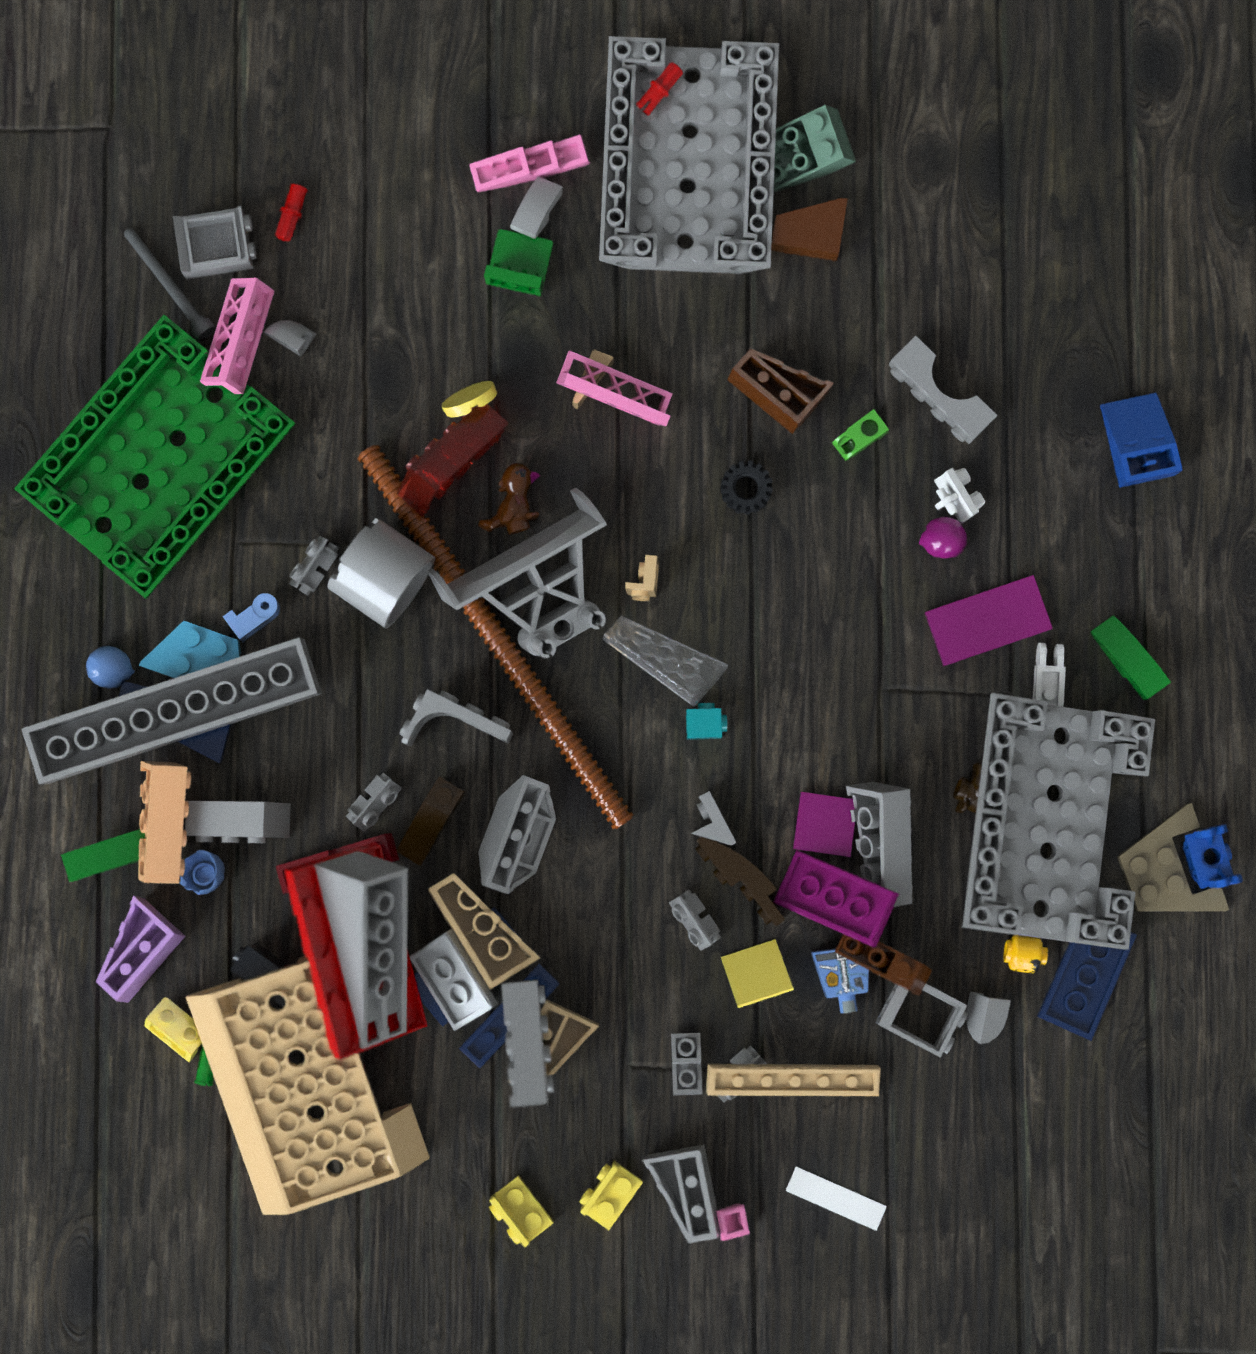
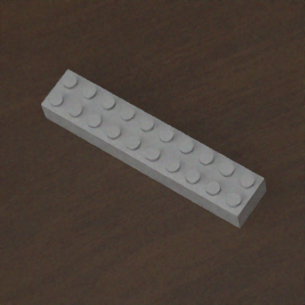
[22,637,322,784]

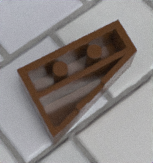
[727,348,834,434]

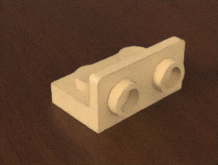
[625,555,659,601]

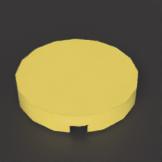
[442,381,497,418]

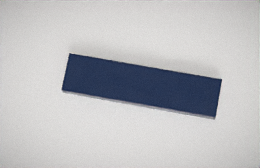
[459,963,560,1069]

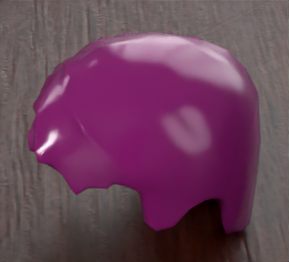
[919,517,967,559]

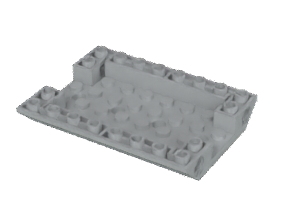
[599,36,779,274]

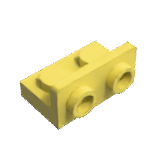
[144,997,202,1062]
[579,1160,643,1230]
[489,1175,554,1247]

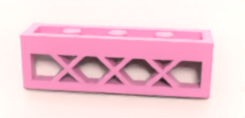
[200,278,274,394]
[556,351,672,426]

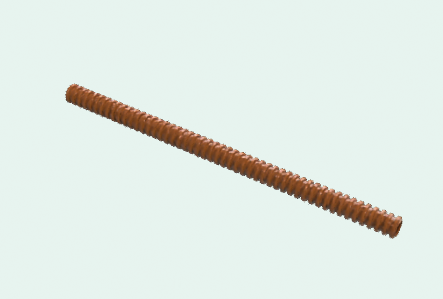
[358,445,634,829]

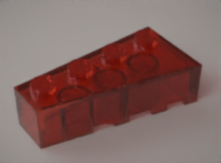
[397,404,509,517]

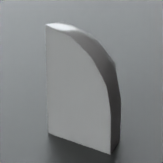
[263,320,317,357]
[966,992,1011,1044]

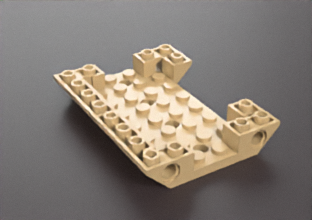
[186,956,430,1215]

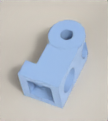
[223,593,280,642]

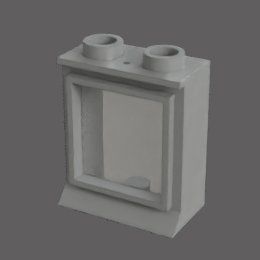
[173,206,257,279]

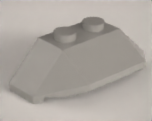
[478,775,556,894]

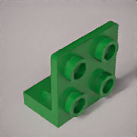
[484,229,553,296]

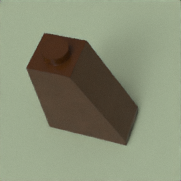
[771,198,848,261]

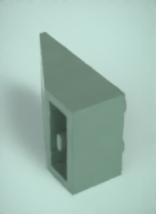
[773,105,856,193]

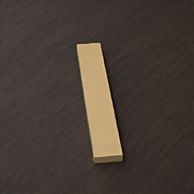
[706,1064,881,1096]

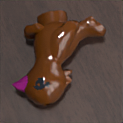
[478,463,540,535]

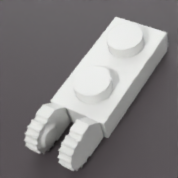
[1033,643,1066,707]

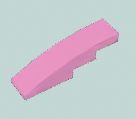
[469,135,590,192]

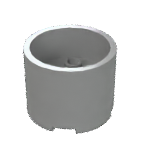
[328,518,435,629]

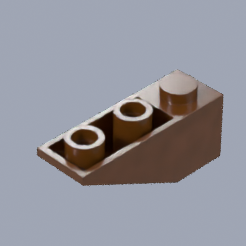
[835,934,932,996]

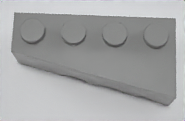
[846,782,913,907]
[502,979,554,1107]

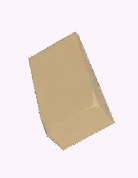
[573,350,614,409]

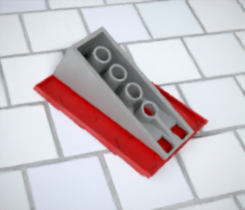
[285,842,427,1060]

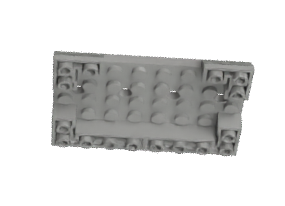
[962,693,1155,950]

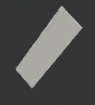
[786,1167,887,1231]

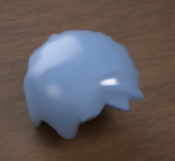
[86,646,135,689]
[180,850,225,895]

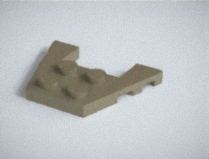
[1117,803,1229,911]

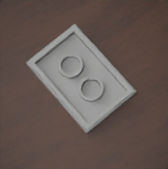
[409,929,498,1031]

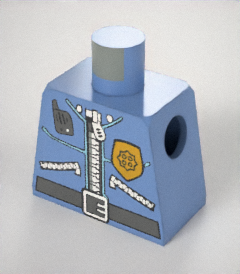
[811,948,868,1013]

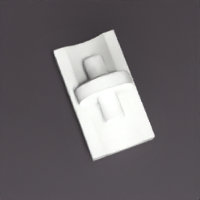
[934,468,985,524]

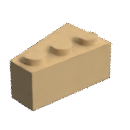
[508,999,599,1083]

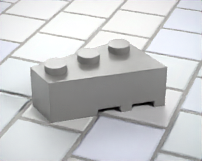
[185,801,291,843]
[643,1145,720,1243]

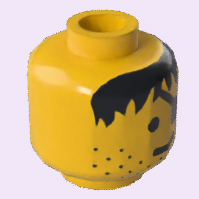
[1003,935,1048,973]

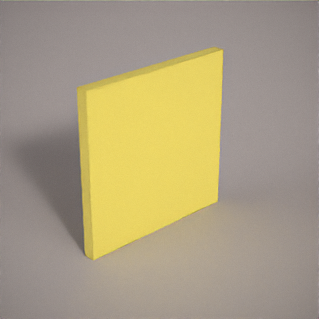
[721,939,794,1008]

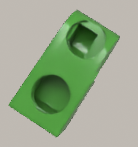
[832,409,889,461]

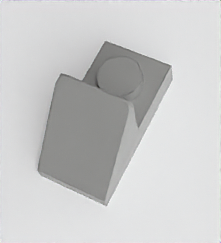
[691,791,736,845]

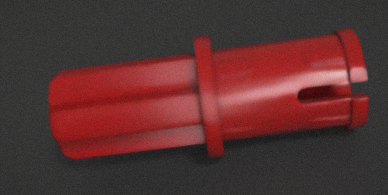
[635,62,683,116]
[275,184,308,242]

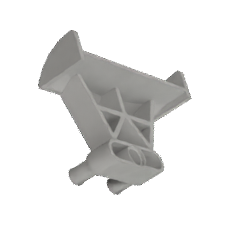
[427,488,607,658]

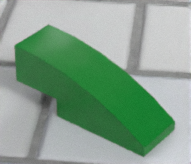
[1090,615,1171,701]

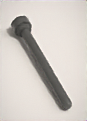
[124,228,216,341]

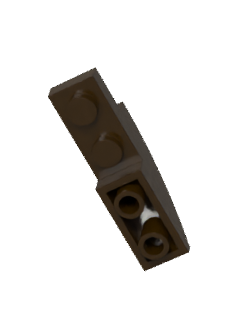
[695,837,785,927]

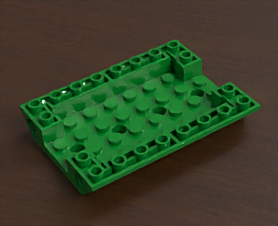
[14,315,296,599]

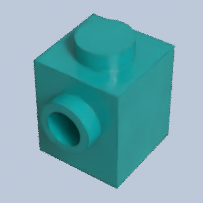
[686,703,727,740]

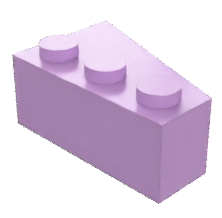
[96,896,185,1003]

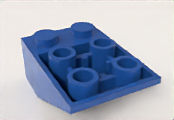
[1100,393,1183,488]

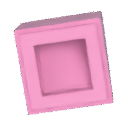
[716,1203,750,1241]

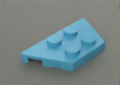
[139,621,241,678]

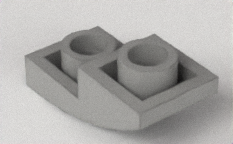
[511,176,563,239]
[671,1033,702,1096]

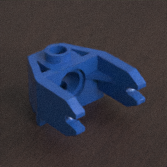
[1183,824,1243,889]

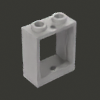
[875,984,968,1058]

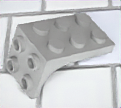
[400,689,514,747]

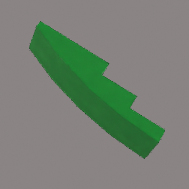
[61,829,187,882]

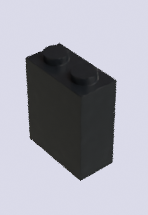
[231,943,289,1007]

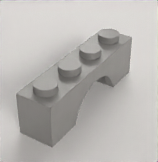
[889,336,997,444]

